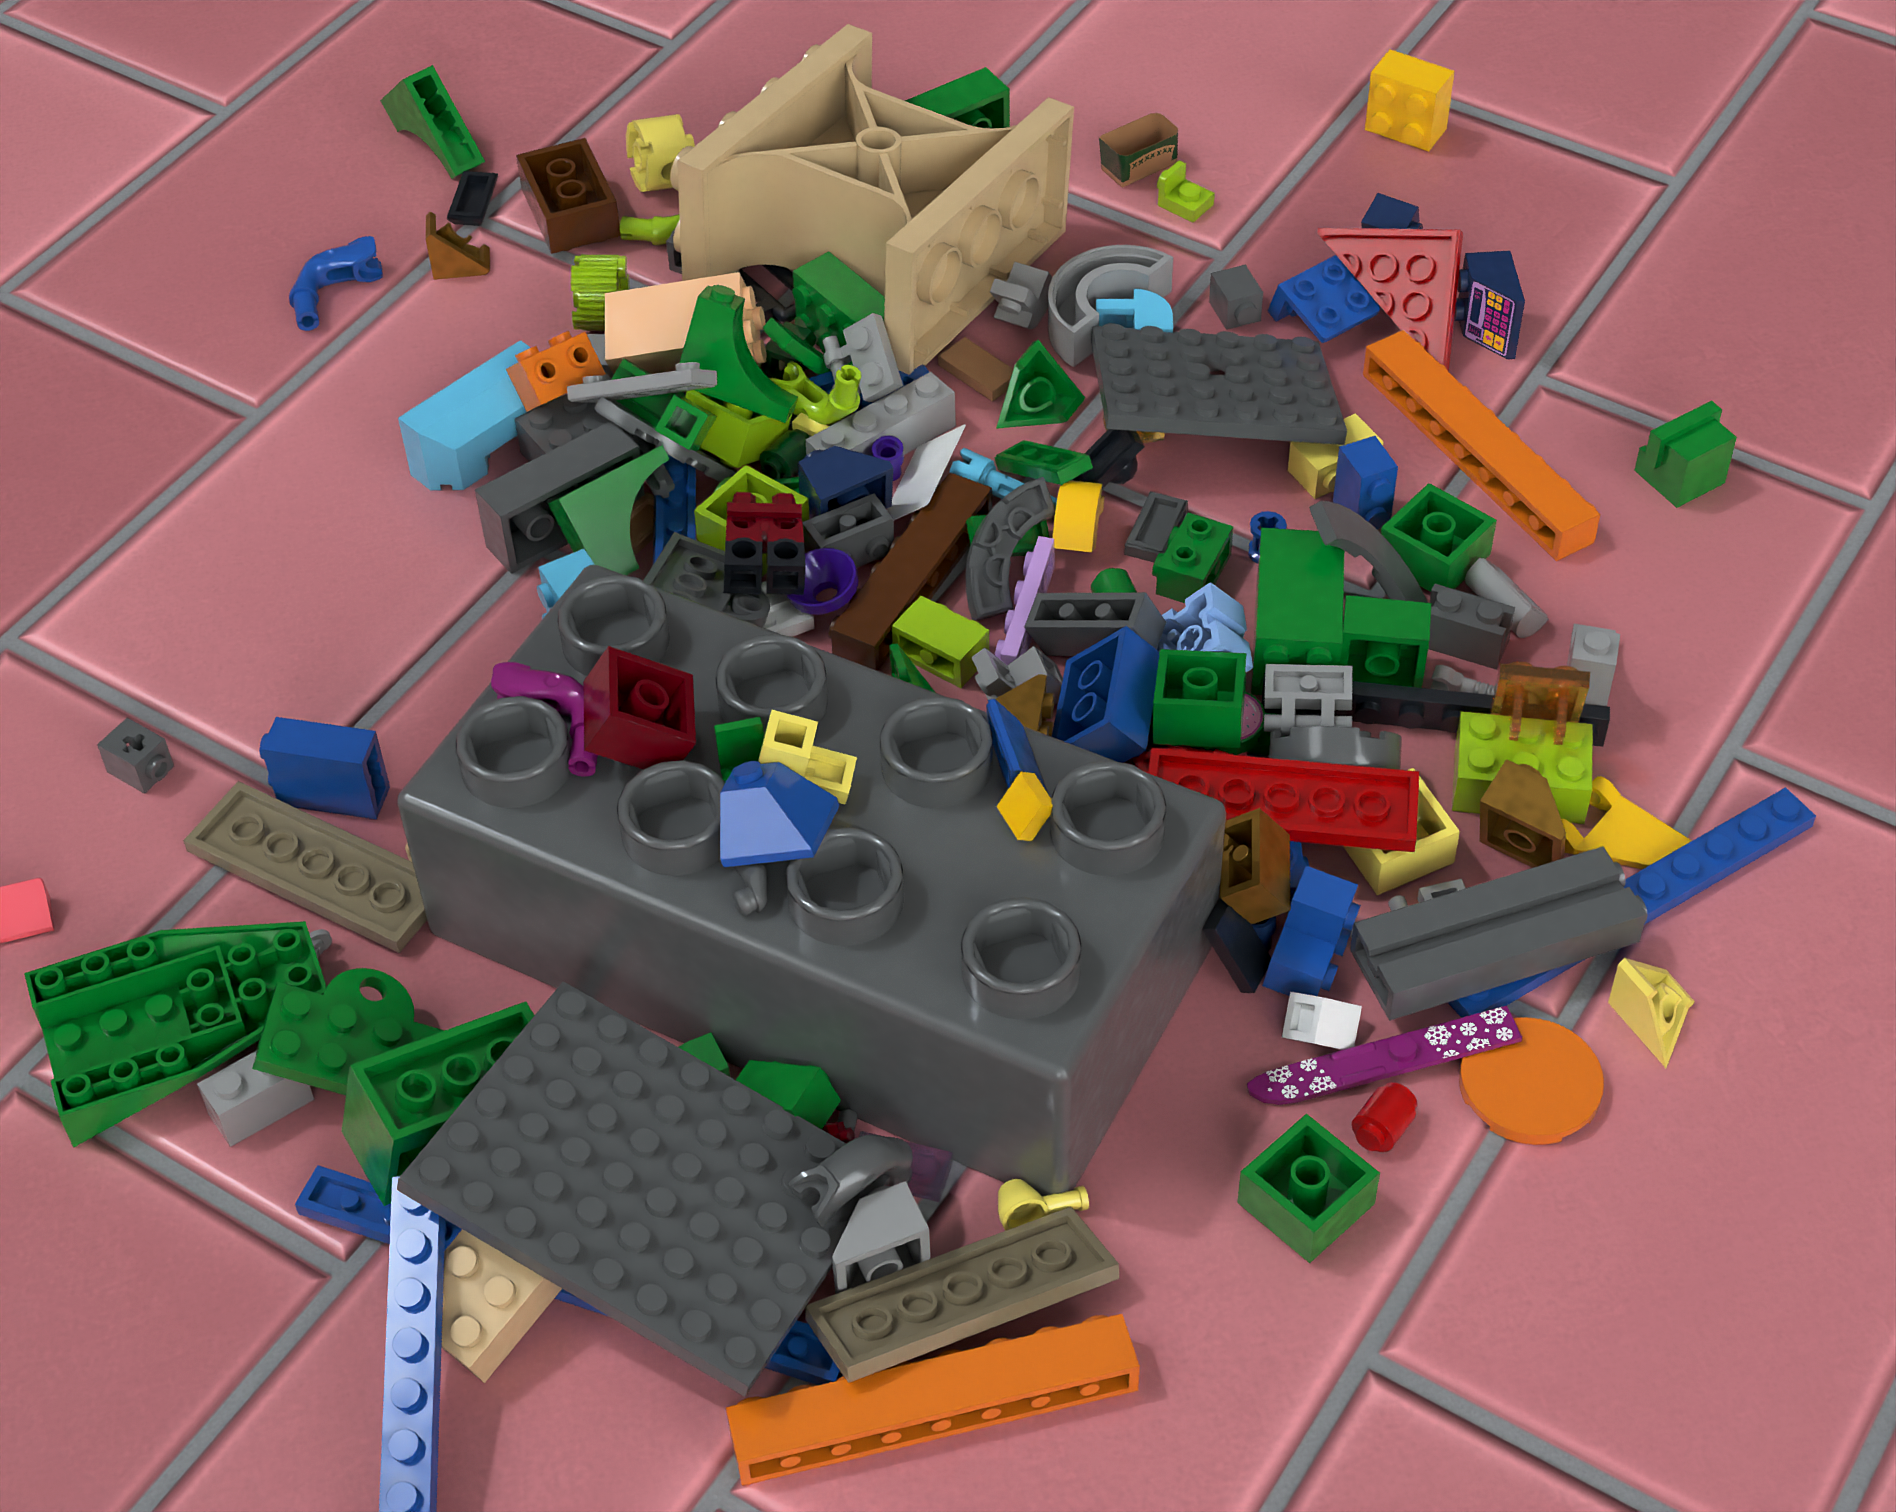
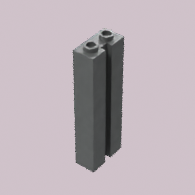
[1350,846,1647,1021]

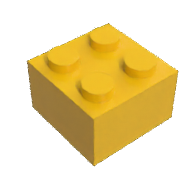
[1365,49,1455,152]

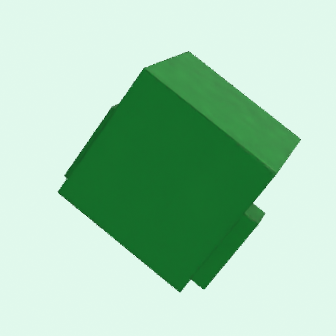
[1634,400,1737,508]

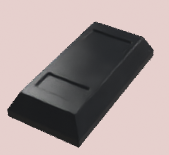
[447,171,498,226]

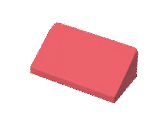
[0,878,54,943]

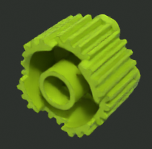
[571,254,630,331]

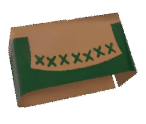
[1099,113,1178,188]

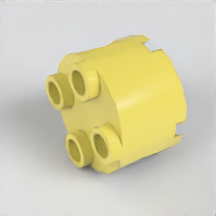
[626,114,695,192]

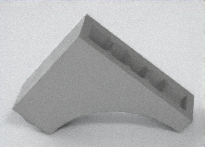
[1561,624,1620,706]

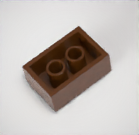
[516,138,621,254]

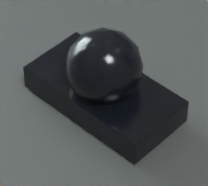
[1073,429,1145,489]

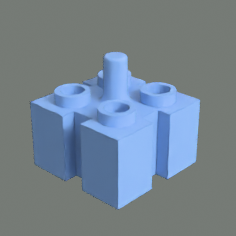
[1157,582,1253,672]

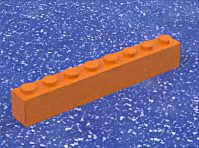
[1363,330,1601,561]
[726,1314,1140,1486]

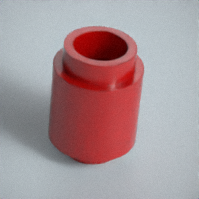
[1351,1082,1417,1152]

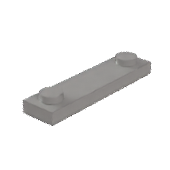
[567,362,717,403]

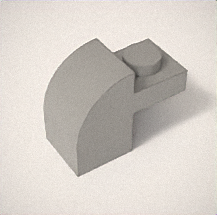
[990,262,1053,329]
[972,646,1063,705]

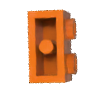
[506,331,606,412]

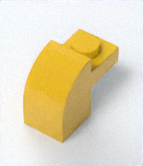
[1052,480,1105,553]

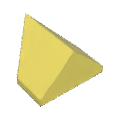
[1608,958,1695,1068]

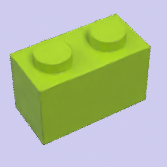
[892,596,990,688]

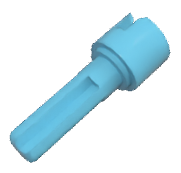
[949,448,1057,510]

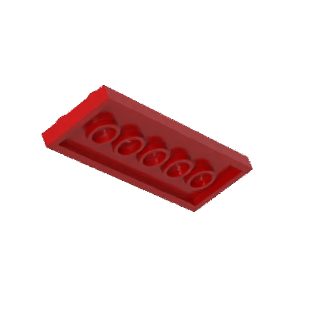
[1148,748,1420,853]

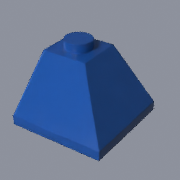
[720,761,839,867]

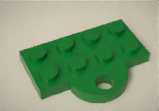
[252,968,445,1096]

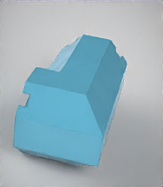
[398,340,561,491]

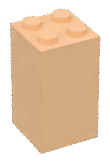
[605,272,766,374]

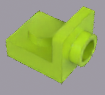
[1157,160,1215,223]

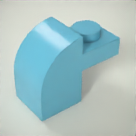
[1096,289,1173,333]

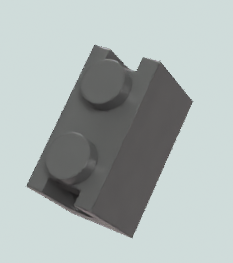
[1428,584,1515,670]

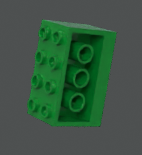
[341,1001,535,1206]

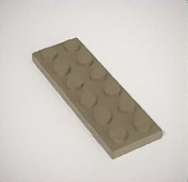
[183,781,427,953]
[805,1207,1119,1383]

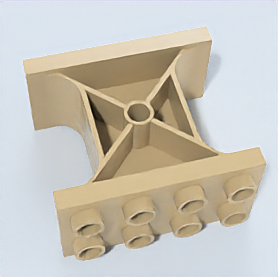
[670,24,1074,375]

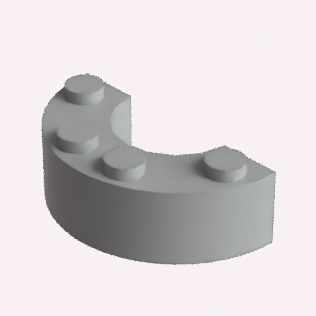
[1048,245,1173,367]

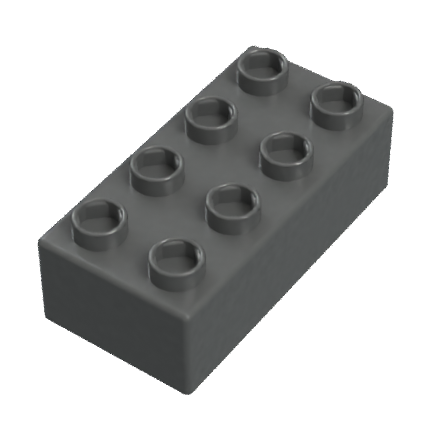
[397,565,1226,1196]

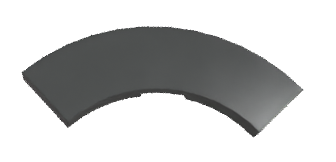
[594,396,738,482]
[965,477,1055,621]
[1309,501,1428,603]

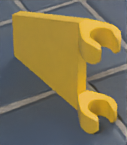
[1561,776,1692,869]

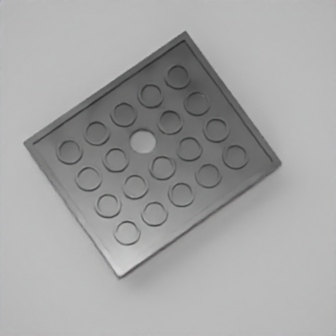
[1091,323,1347,445]

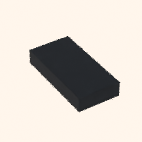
[1202,896,1271,993]

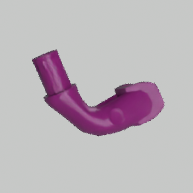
[491,662,598,777]

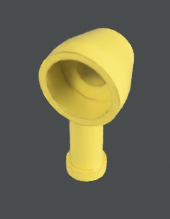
[998,1179,1089,1231]

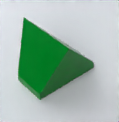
[996,340,1086,429]

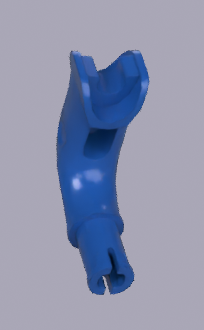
[289,236,383,331]

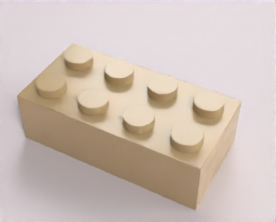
[442,1229,562,1383]

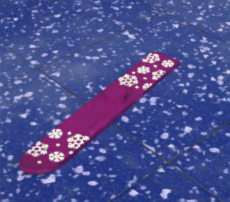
[1247,1006,1522,1105]

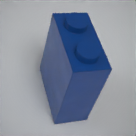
[259,717,390,820]

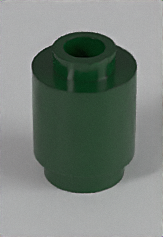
[760,429,811,479]

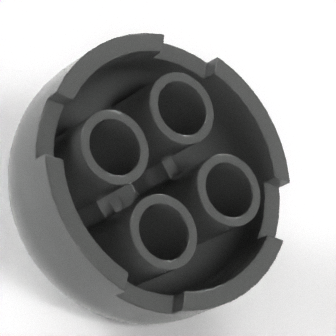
[1269,726,1402,770]

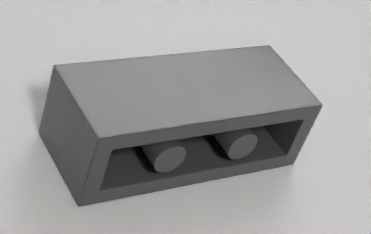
[1024,592,1166,656]

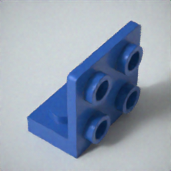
[1267,255,1381,343]

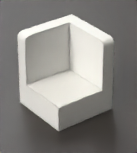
[1282,992,1362,1050]

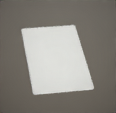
[887,424,966,521]

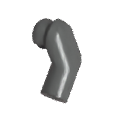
[733,863,768,915]

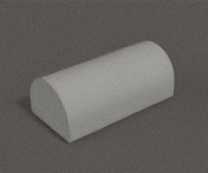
[1465,558,1549,638]

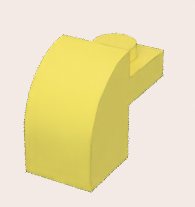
[758,710,857,805]

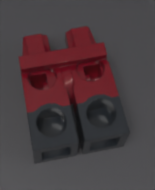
[723,492,806,595]

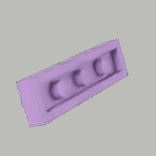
[995,536,1055,665]

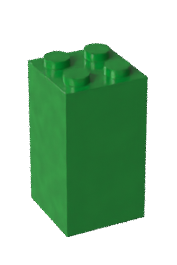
[1251,528,1345,695]

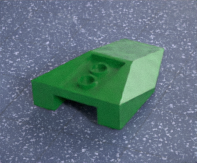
[24,921,327,1148]

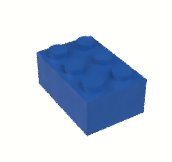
[1052,626,1160,763]

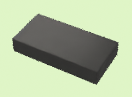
[1124,491,1188,562]

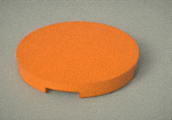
[1459,1017,1604,1145]

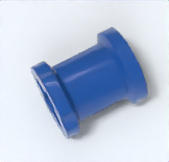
[1248,511,1287,564]

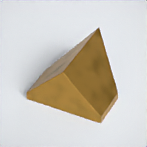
[426,211,490,280]

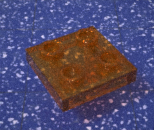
[1490,662,1590,745]

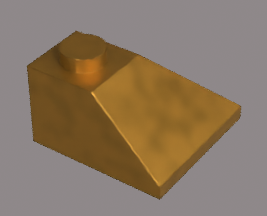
[1479,759,1566,868]

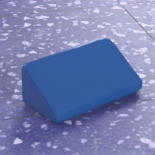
[986,699,1046,790]

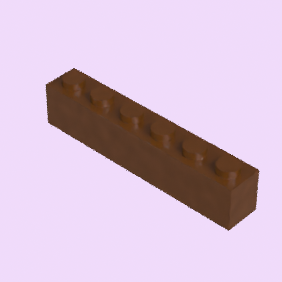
[828,472,992,671]

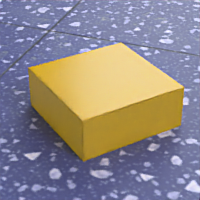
[996,772,1053,841]

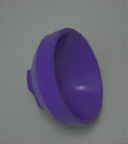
[786,548,858,615]

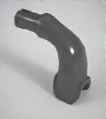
[788,1135,913,1227]

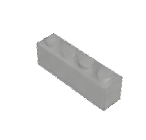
[805,372,956,456]

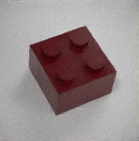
[583,646,696,770]

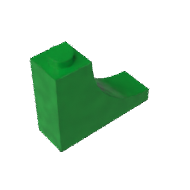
[380,65,485,179]
[680,285,798,423]
[548,445,670,576]

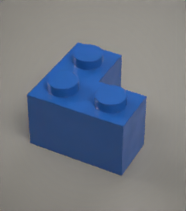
[1262,866,1361,996]

